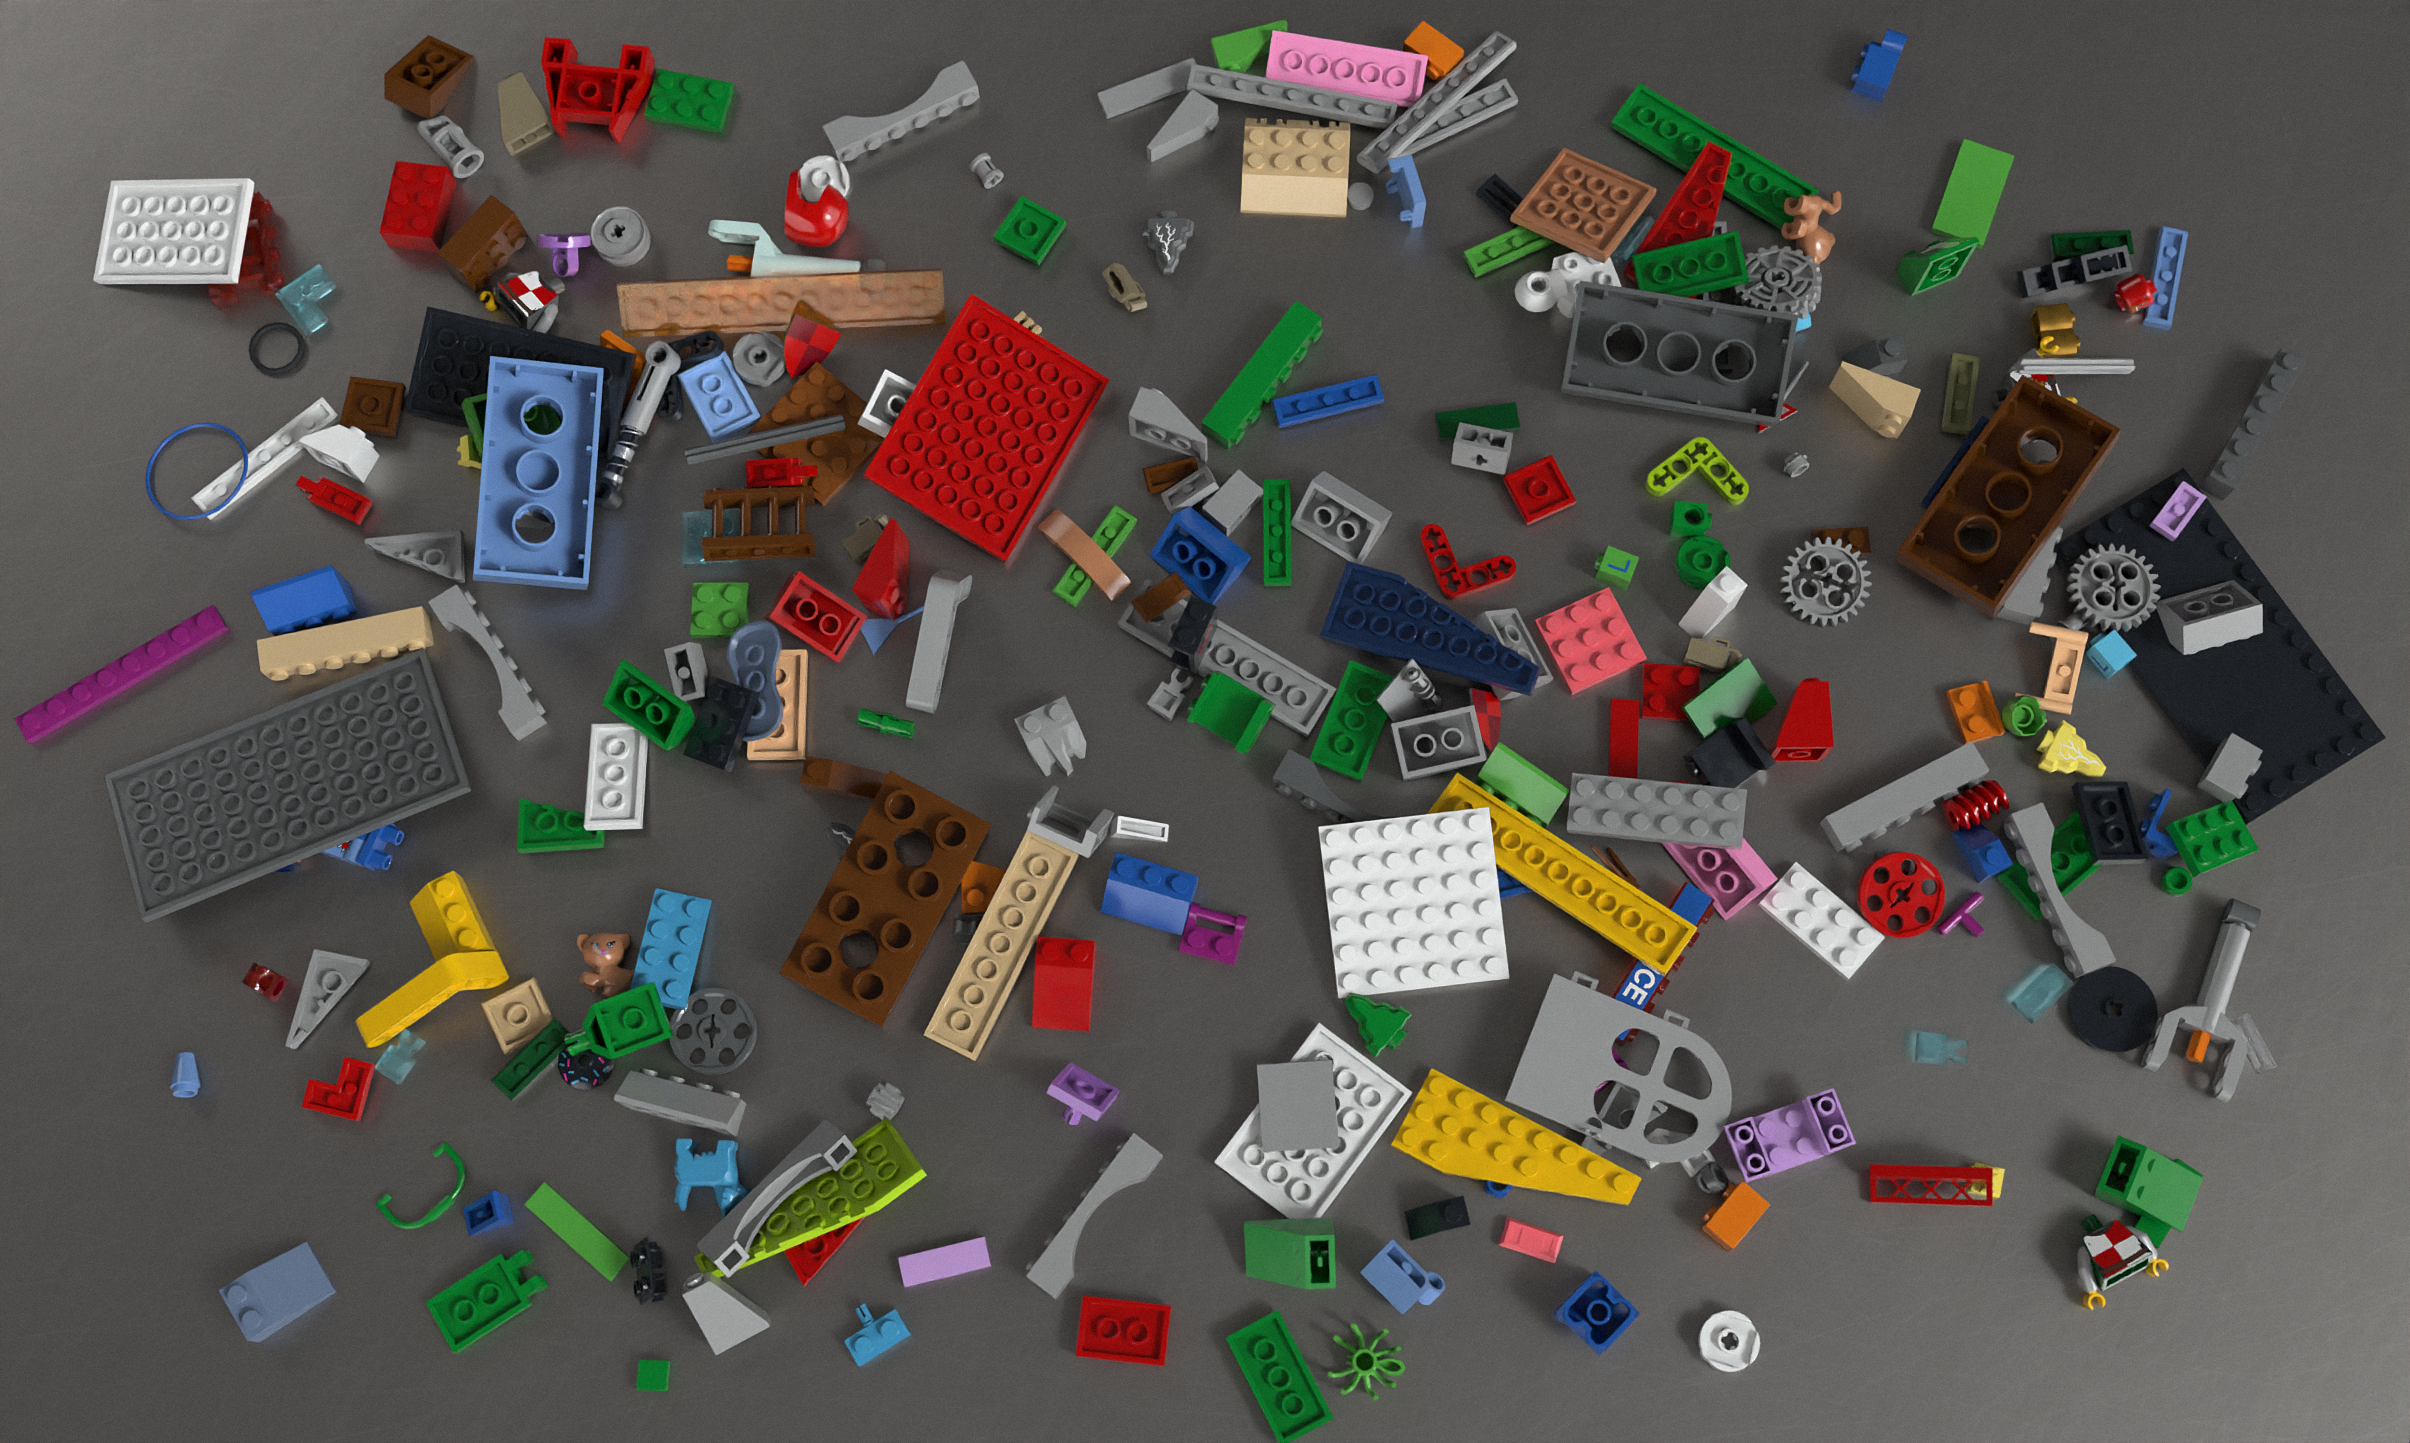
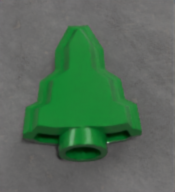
[1344,993,1412,1058]

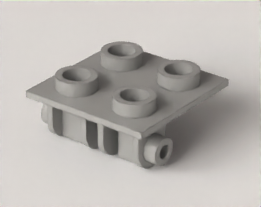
[1376,658,1443,723]

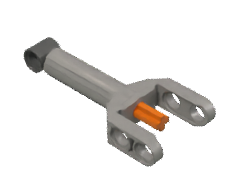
[2141,898,2261,1102]

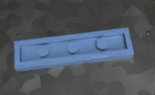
[2142,226,2188,330]

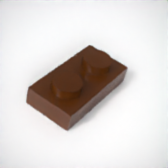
[1811,527,1871,559]

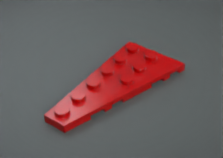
[1623,141,1732,299]

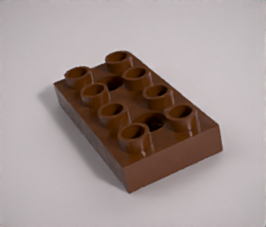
[1897,375,2121,619]
[779,771,991,1029]

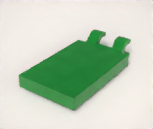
[425,1250,548,1354]

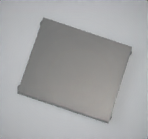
[1257,1059,1339,1153]

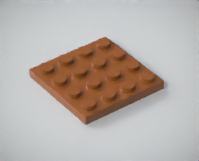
[746,362,885,507]

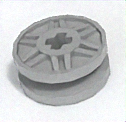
[590,206,651,267]

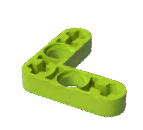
[1645,437,1749,505]

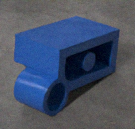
[1851,29,1908,102]

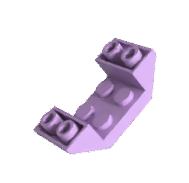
[1724,1088,1856,1183]

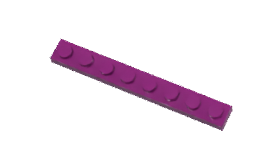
[14,604,229,744]

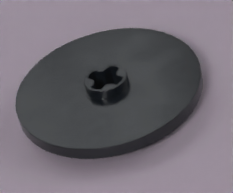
[2069,967,2158,1053]

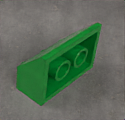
[602,659,696,751]

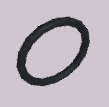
[249,322,304,374]

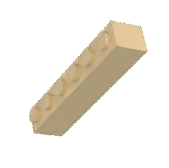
[257,606,434,681]

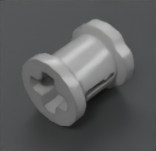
[969,153,1004,189]

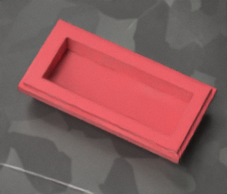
[1499,1217,1563,1264]

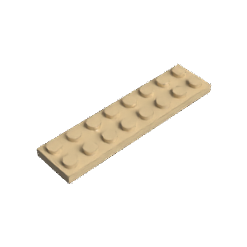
[923,831,1079,1061]

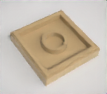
[481,977,554,1056]

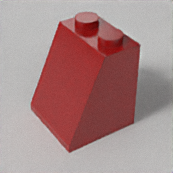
[1768,678,1834,762]

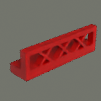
[1870,1164,1993,1207]

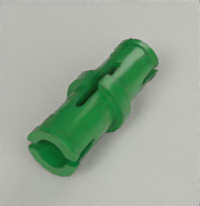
[857,708,916,739]

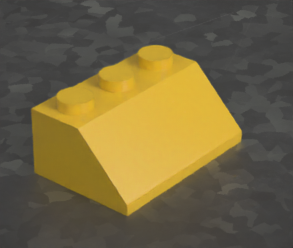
[409,871,496,962]

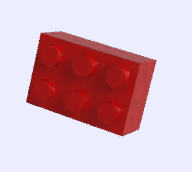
[379,161,456,252]

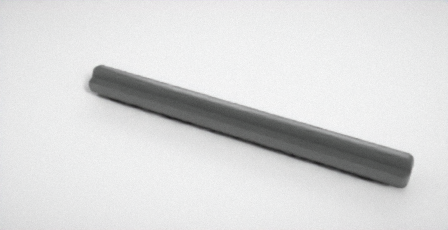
[685,414,846,464]

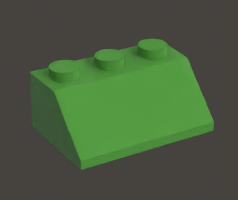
[1475,742,1570,829]

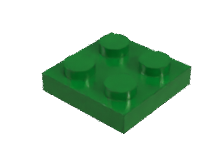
[993,195,1067,266]

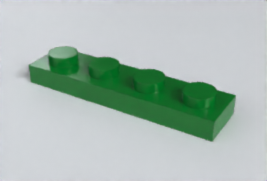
[1263,479,1291,586]

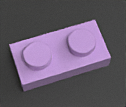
[2149,481,2206,542]

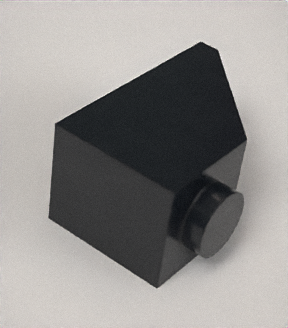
[1404,1196,1471,1241]

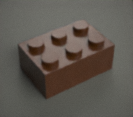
[438,195,528,294]

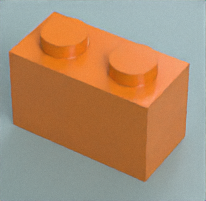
[1402,21,1464,82]
[1701,1181,1771,1252]

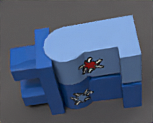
[321,823,405,871]

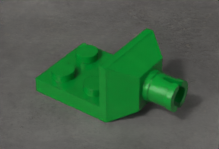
[564,982,674,1059]

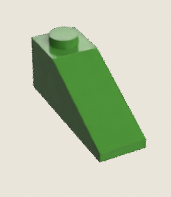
[1211,19,1287,73]

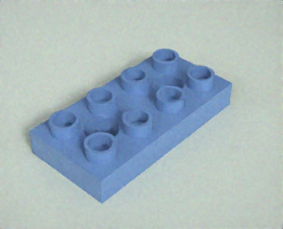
[473,356,604,590]

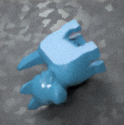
[674,1139,751,1219]

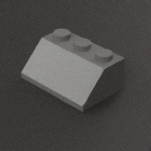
[1291,471,1392,565]
[2155,580,2263,655]
[1471,608,1554,701]

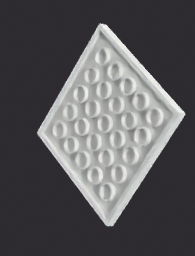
[1318,807,1509,998]

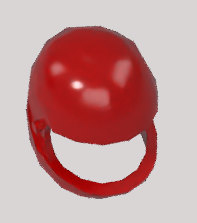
[784,169,849,247]

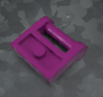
[1179,902,1247,967]

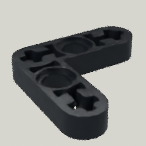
[656,331,724,422]

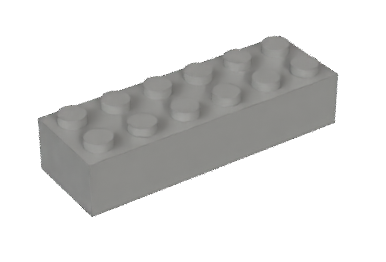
[1567,773,1747,850]

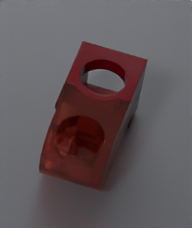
[241,962,290,1003]

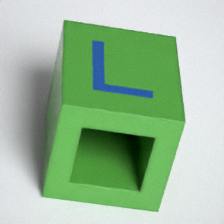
[1594,546,1639,590]

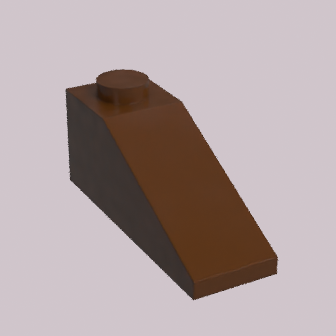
[800,756,888,801]

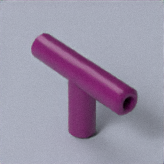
[1937,891,1984,937]

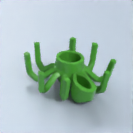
[1328,1323,1406,1400]

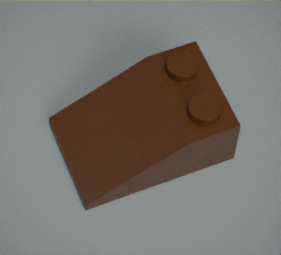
[384,35,474,119]

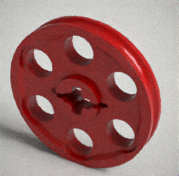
[1857,852,1945,938]

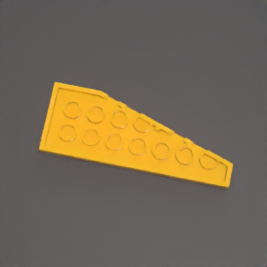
[1391,1068,1642,1206]

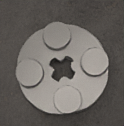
[733,332,786,387]

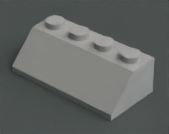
[614,1068,747,1137]

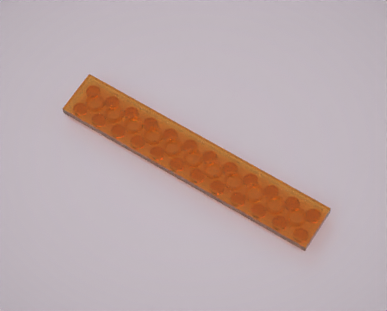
[617,268,946,338]

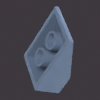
[219,1242,337,1343]

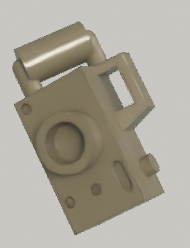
[1102,263,1147,313]
[842,513,889,564]
[1683,636,1742,674]

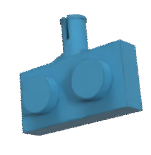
[844,1304,911,1367]

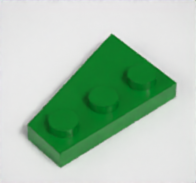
[517,798,605,854]

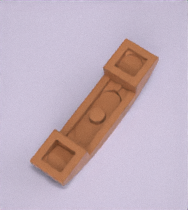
[1037,509,1132,602]

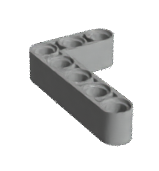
[906,569,972,713]

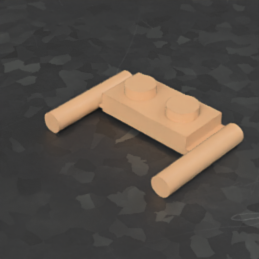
[2013,622,2088,715]

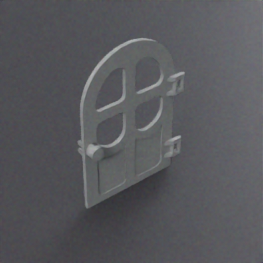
[1505,970,1732,1163]

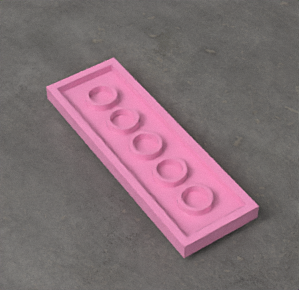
[1265,30,1428,107]

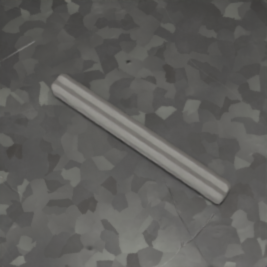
[2015,358,2135,374]

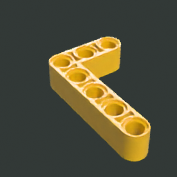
[355,951,509,1048]

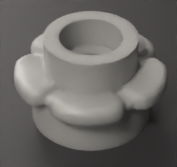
[1783,453,1809,477]

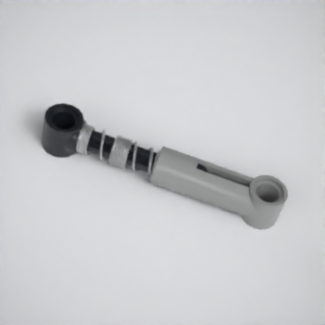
[594,341,681,511]

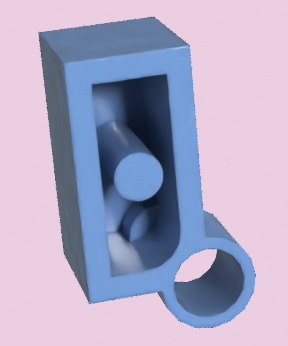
[1360,1239,1445,1315]

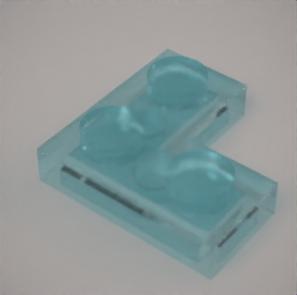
[275,264,337,336]

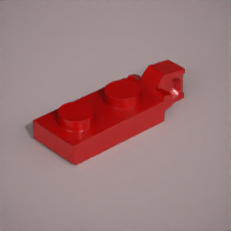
[745,458,818,488]
[295,475,373,526]

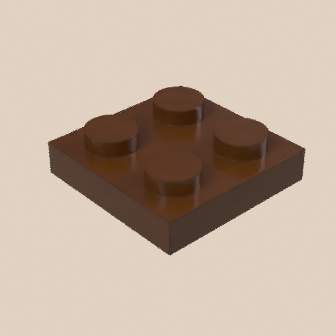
[339,377,406,437]

